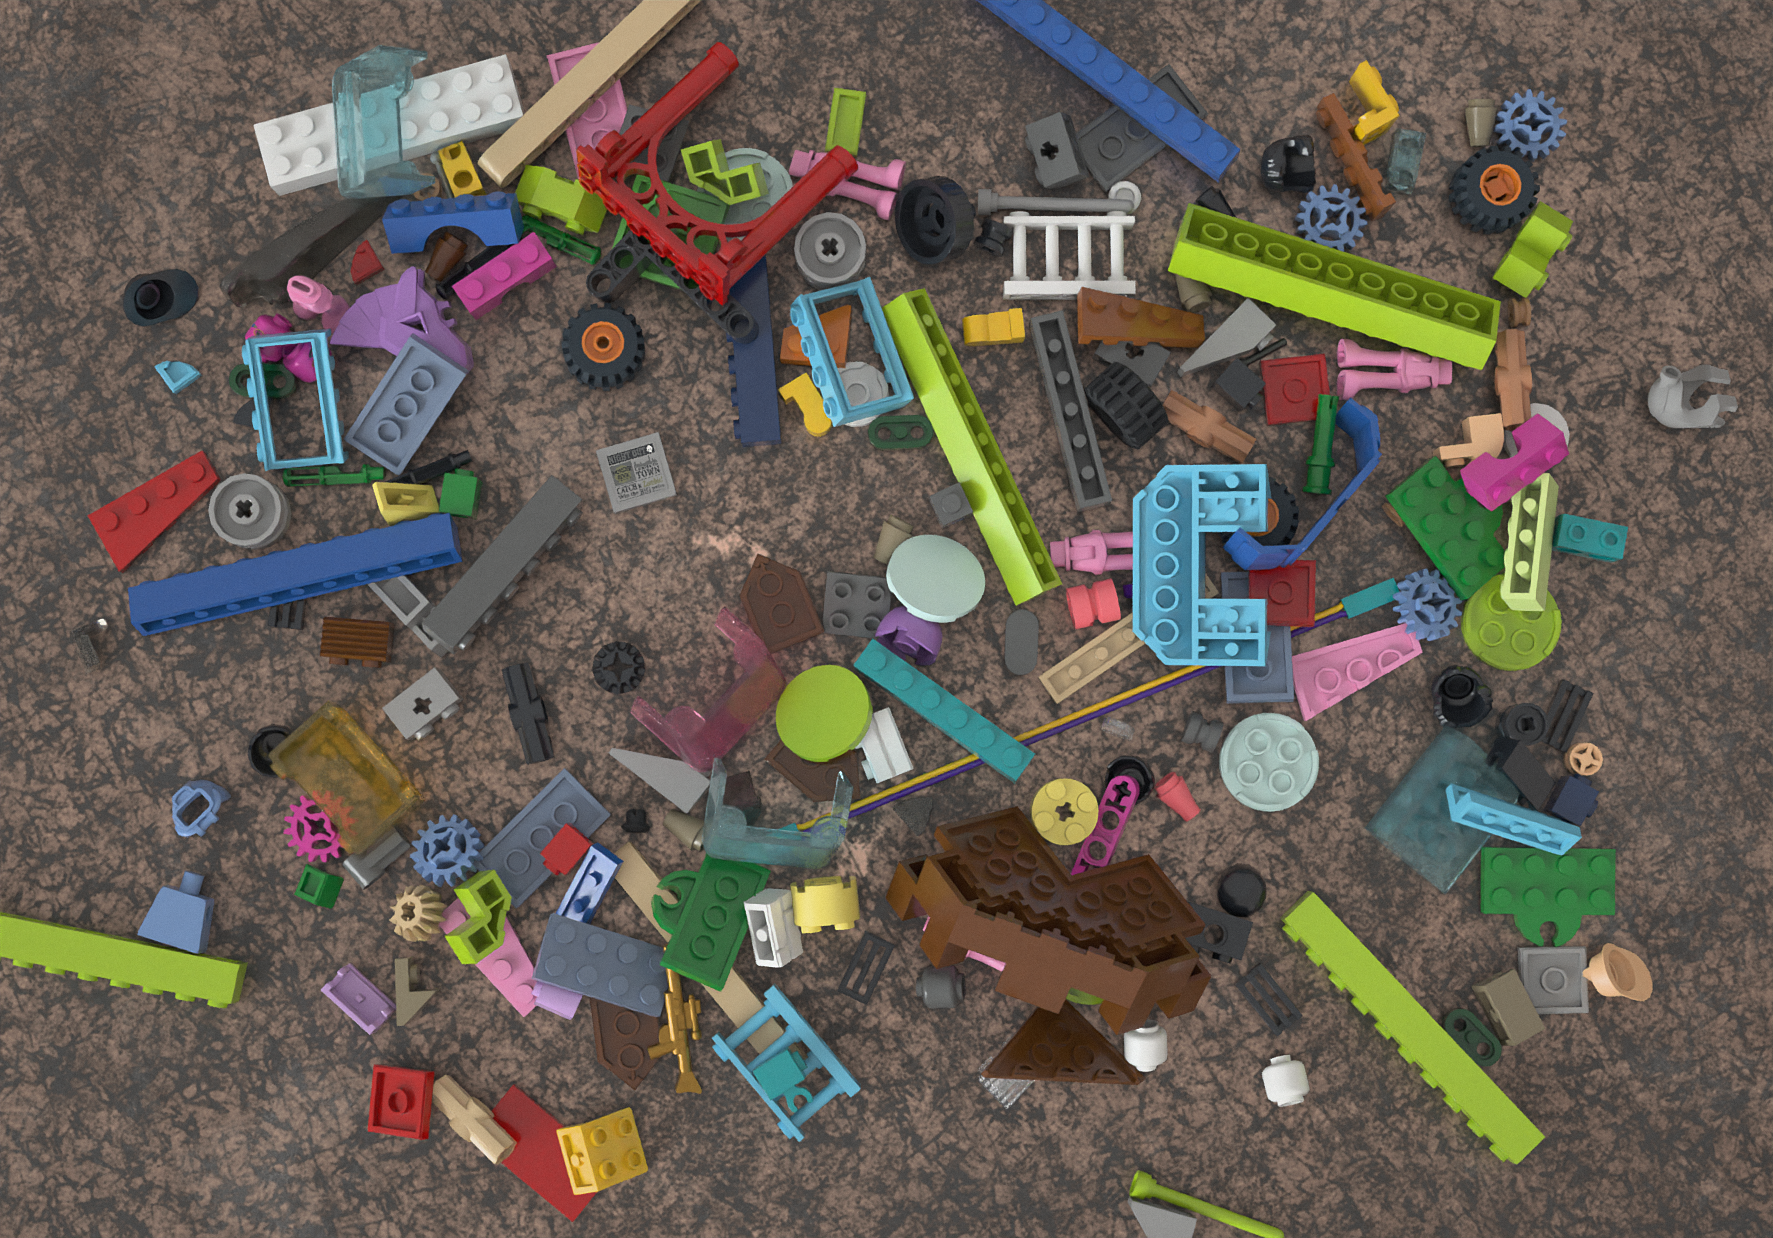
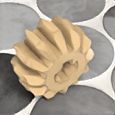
[389,885,447,942]

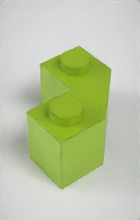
[681,139,769,205]
[515,165,607,235]
[1493,201,1573,298]
[445,870,512,964]

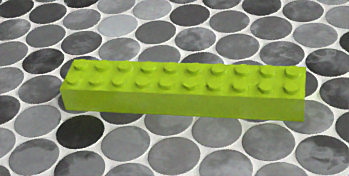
[1168,203,1501,370]

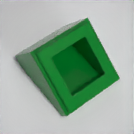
[294,864,344,909]

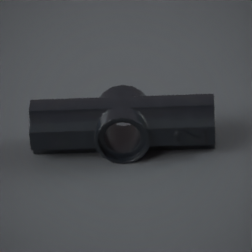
[501,662,555,765]

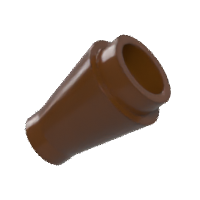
[425,231,468,282]

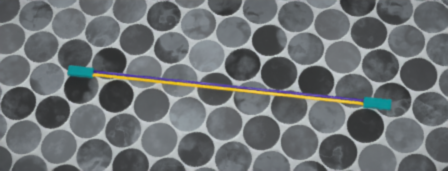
[741,578,1400,862]

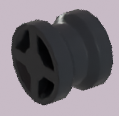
[973,219,1013,257]

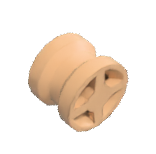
[1563,743,1603,776]

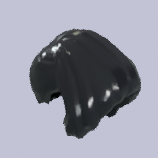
[1260,135,1316,193]
[1431,665,1493,729]

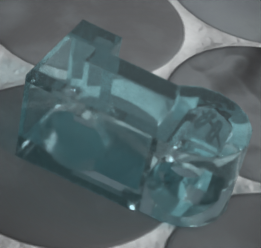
[1385,128,1427,194]

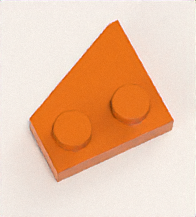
[780,305,853,368]

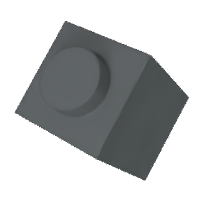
[929,482,973,530]

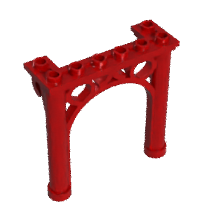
[576,42,858,306]

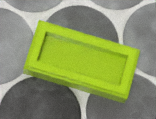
[825,87,866,158]

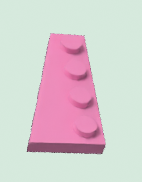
[1292,623,1423,721]
[439,898,537,1017]

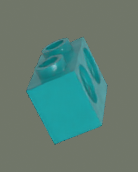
[1552,514,1628,563]

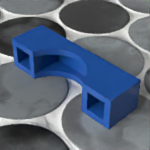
[382,191,524,254]

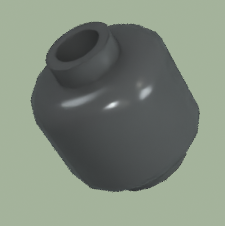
[916,965,966,1009]

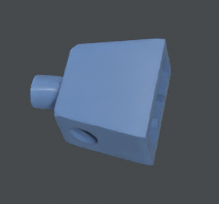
[137,870,214,954]

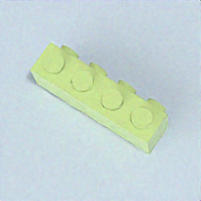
[1500,473,1559,611]

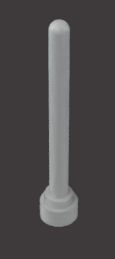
[978,189,1134,215]

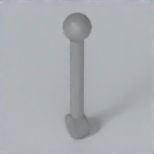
[430,152,454,198]

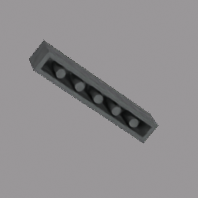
[1029,310,1112,513]
[422,475,583,655]

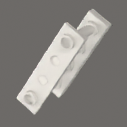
[1002,211,1136,300]

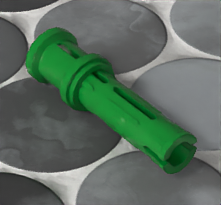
[1302,394,1339,495]

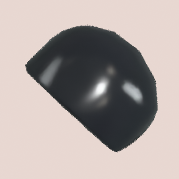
[248,724,301,778]
[1104,755,1155,805]
[1217,863,1267,917]

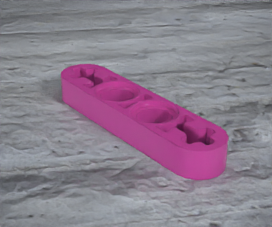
[1071,774,1140,875]

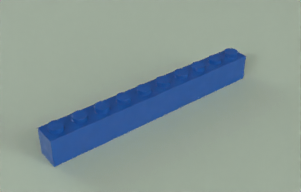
[976,0,1240,183]
[128,513,463,636]

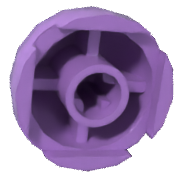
[875,606,943,665]

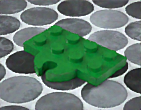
[1385,456,1505,601]
[651,844,771,992]
[1480,847,1616,947]

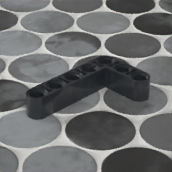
[586,230,759,344]

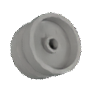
[794,212,866,291]
[208,473,292,550]

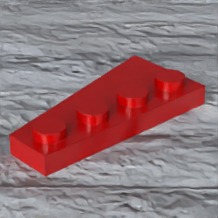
[87,451,221,573]

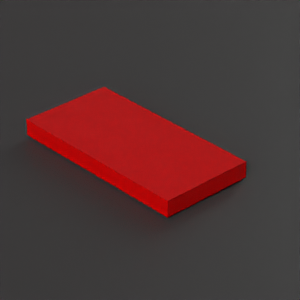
[492,1084,597,1222]

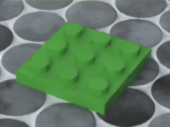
[612,174,730,290]

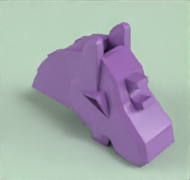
[329,266,474,374]

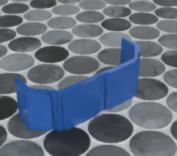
[1222,397,1382,571]

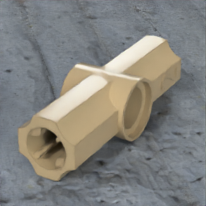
[432,1075,517,1165]

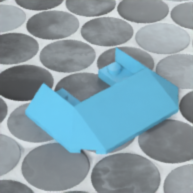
[1133,464,1272,666]

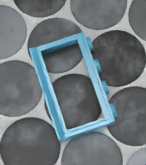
[790,277,914,427]
[242,328,349,471]

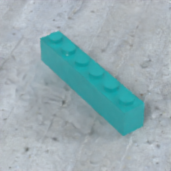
[853,639,1035,784]

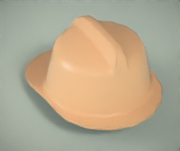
[1583,943,1652,1001]

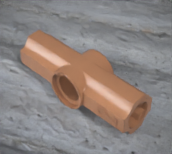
[1495,329,1532,432]
[1163,390,1256,464]

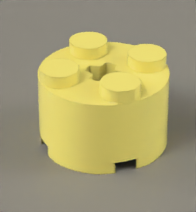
[1030,778,1098,845]
[790,876,860,933]

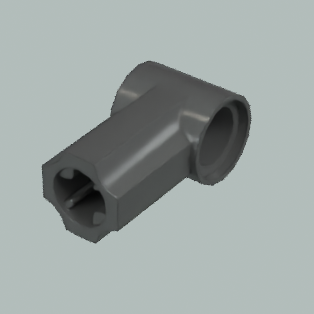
[342,825,412,890]

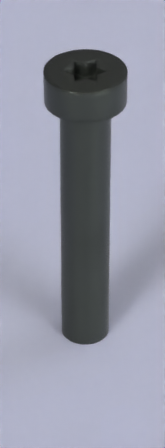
[1239,338,1287,367]

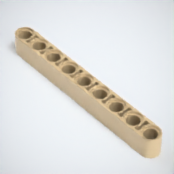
[478,0,701,188]
[613,841,816,1086]

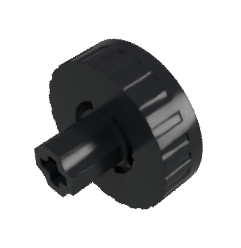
[895,176,977,265]

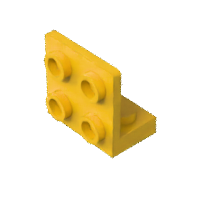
[1349,60,1400,146]
[556,1107,648,1195]

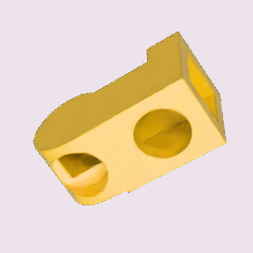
[438,141,487,198]
[962,308,1025,346]
[778,373,832,437]

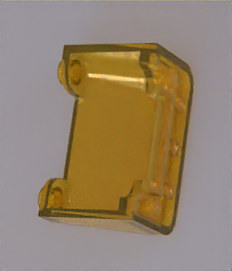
[268,701,426,855]

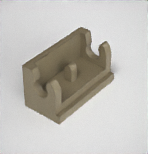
[1471,969,1545,1046]

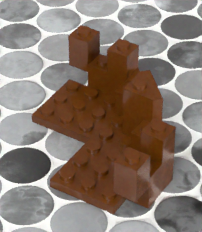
[885,806,1212,1035]

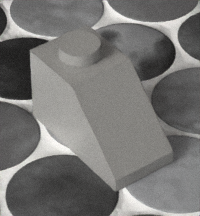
[1127,1196,1197,1238]

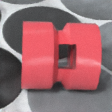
[1066,579,1121,630]

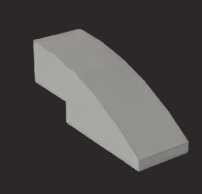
[368,575,448,658]

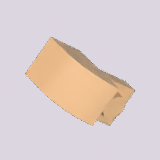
[1433,413,1504,468]

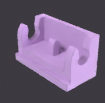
[321,963,396,1035]

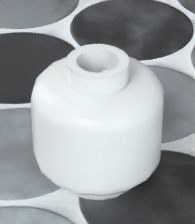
[1124,1019,1168,1072]
[1262,1055,1310,1107]

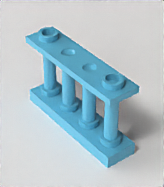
[712,983,861,1142]

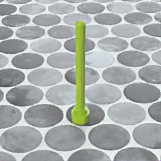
[1129,1170,1284,1238]

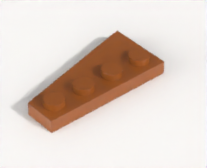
[1316,93,1396,222]
[1077,287,1205,348]

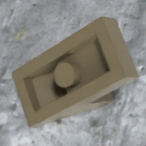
[395,956,441,1026]

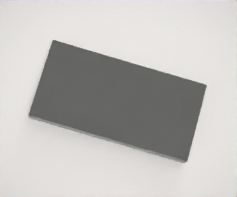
[1076,64,1208,193]

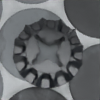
[592,641,645,694]

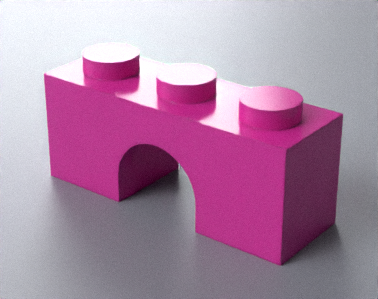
[452,232,557,320]
[1460,413,1569,512]

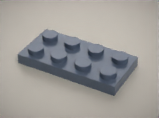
[343,333,469,476]
[1220,572,1294,704]
[473,768,612,909]
[531,913,668,1017]

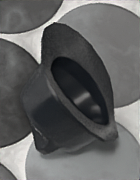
[121,269,198,327]

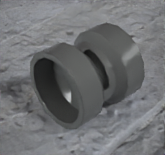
[1181,711,1224,753]

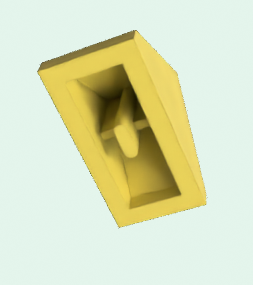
[372,482,440,526]

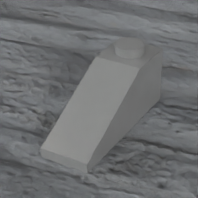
[1176,298,1276,377]
[608,748,713,814]

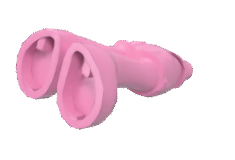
[789,150,906,221]
[287,275,350,334]
[1337,339,1452,400]
[1050,530,1133,575]

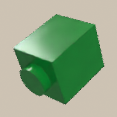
[439,469,482,520]

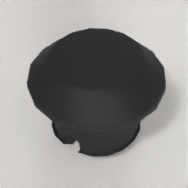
[621,809,651,833]

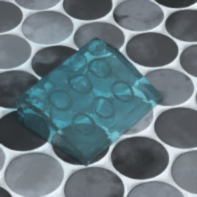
[1365,727,1520,895]

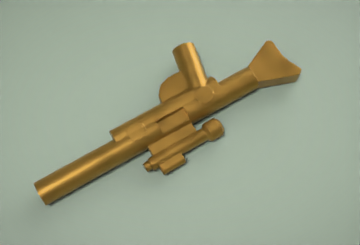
[647,944,702,1094]

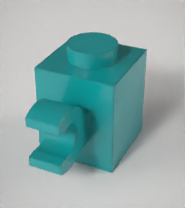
[753,1047,813,1113]

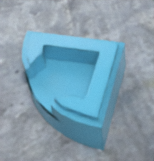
[154,361,202,394]

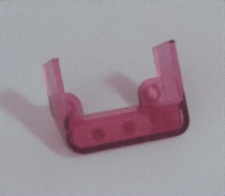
[630,606,786,772]

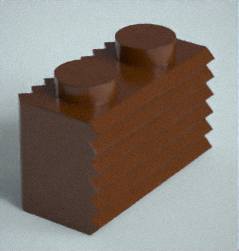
[320,617,395,668]

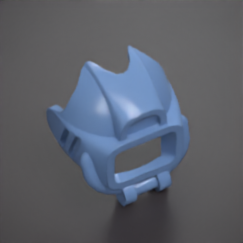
[172,780,231,838]

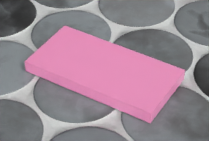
[547,42,627,180]

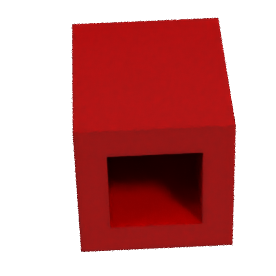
[540,823,594,876]

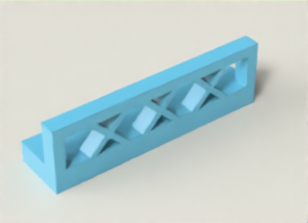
[1446,783,1582,856]

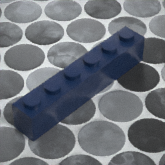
[724,254,782,447]

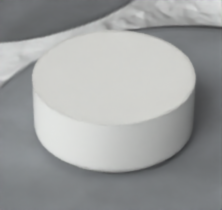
[1108,181,1141,215]

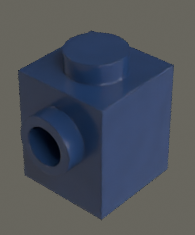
[1543,773,1599,827]

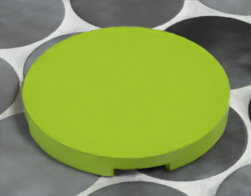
[1461,573,1562,671]
[776,665,873,762]

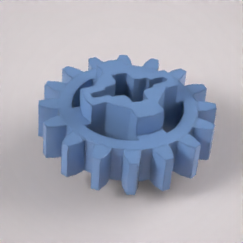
[1493,89,1567,162]
[1294,184,1367,252]
[1393,569,1462,641]
[410,814,484,887]

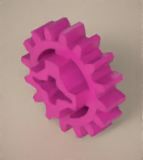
[284,791,358,862]

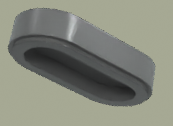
[1004,609,1039,676]

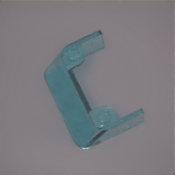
[332,45,436,199]
[702,758,853,869]

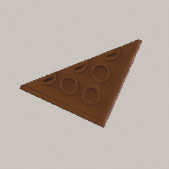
[981,999,1145,1085]

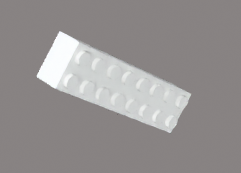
[254,54,525,196]

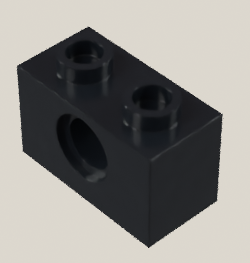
[1186,901,1253,964]

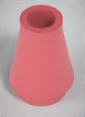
[1154,772,1201,822]

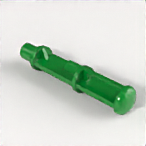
[522,215,602,265]
[282,464,385,487]

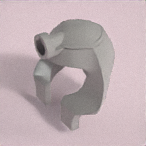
[1648,364,1738,428]

